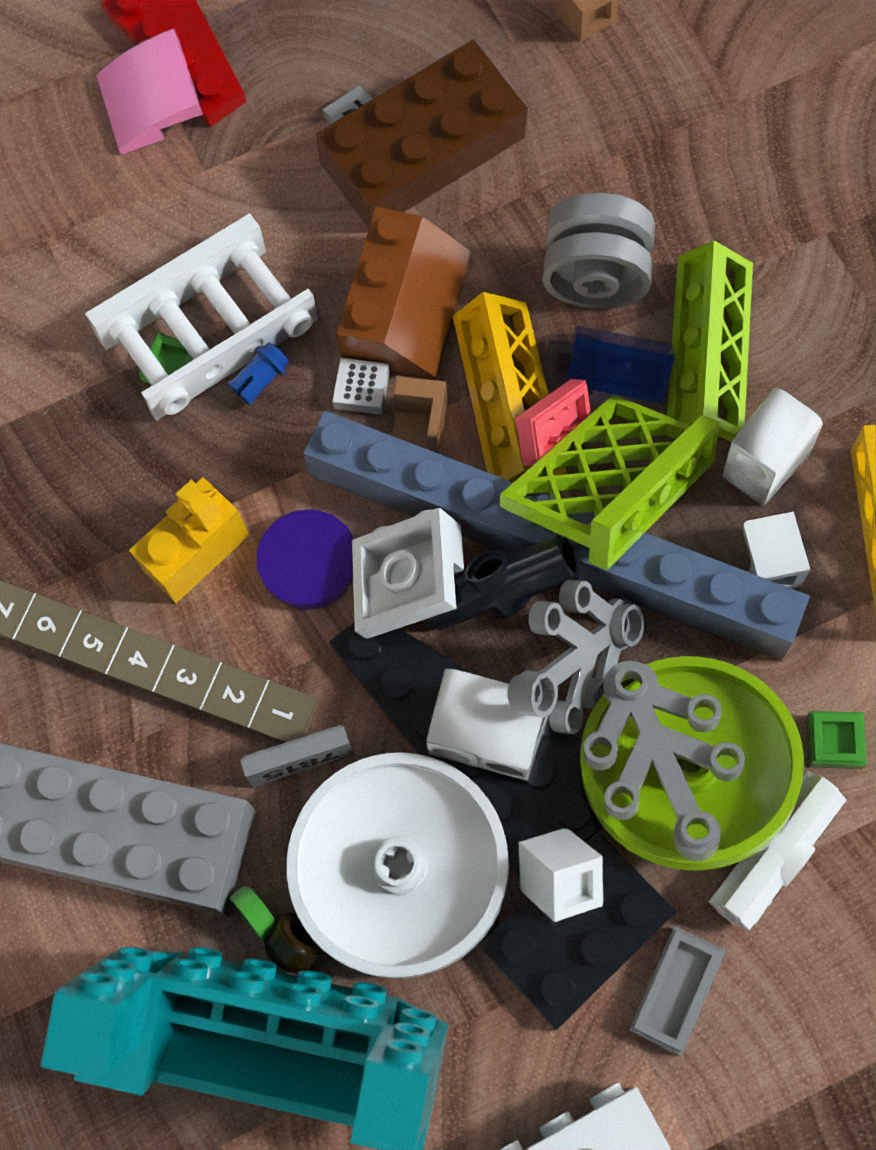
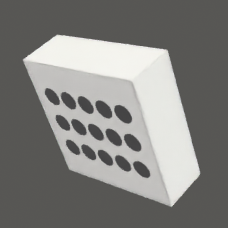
[332,358,390,415]

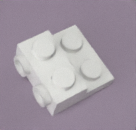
[352,508,464,639]

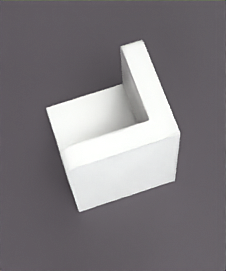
[742,512,810,588]
[519,828,603,922]

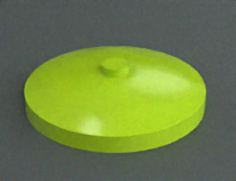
[580,656,804,870]

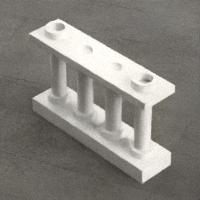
[85,213,318,421]

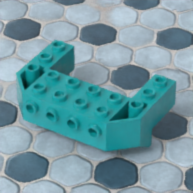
[41,947,449,1150]

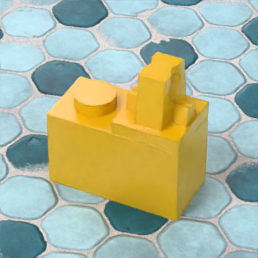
[129,477,250,604]

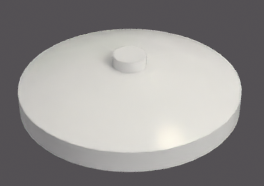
[287,753,509,979]

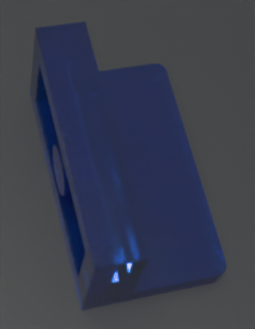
[566,326,675,404]

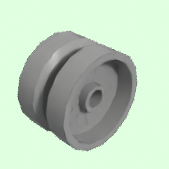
[542,192,655,309]

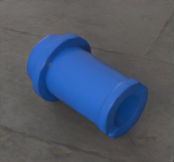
[227,342,289,406]

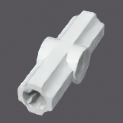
[708,771,847,932]

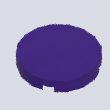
[257,509,354,610]

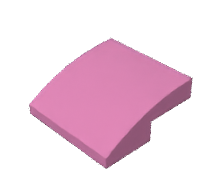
[97,29,203,155]

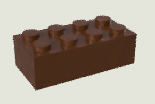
[316,39,528,229]

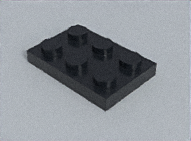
[479,831,676,1031]

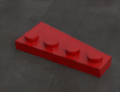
[101,0,246,128]

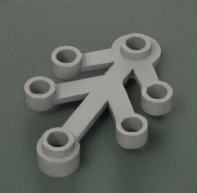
[507,580,644,735]
[584,661,745,861]

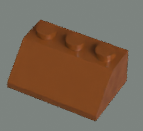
[336,207,471,380]

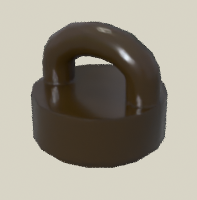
[264,912,324,974]

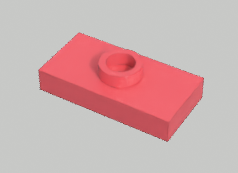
[515,379,591,467]

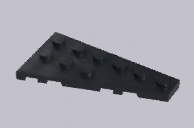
[329,623,604,880]

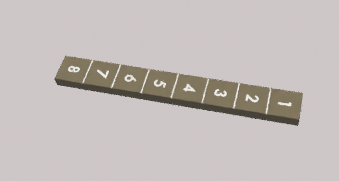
[0,580,319,744]

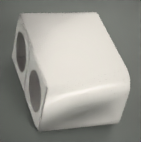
[722,388,823,506]
[426,669,549,781]

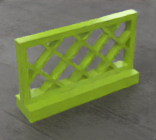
[500,394,720,571]

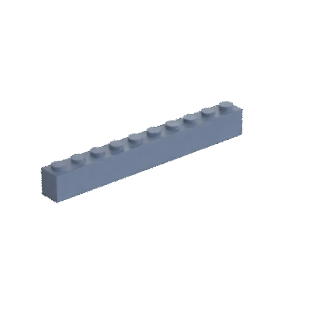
[303,410,810,661]

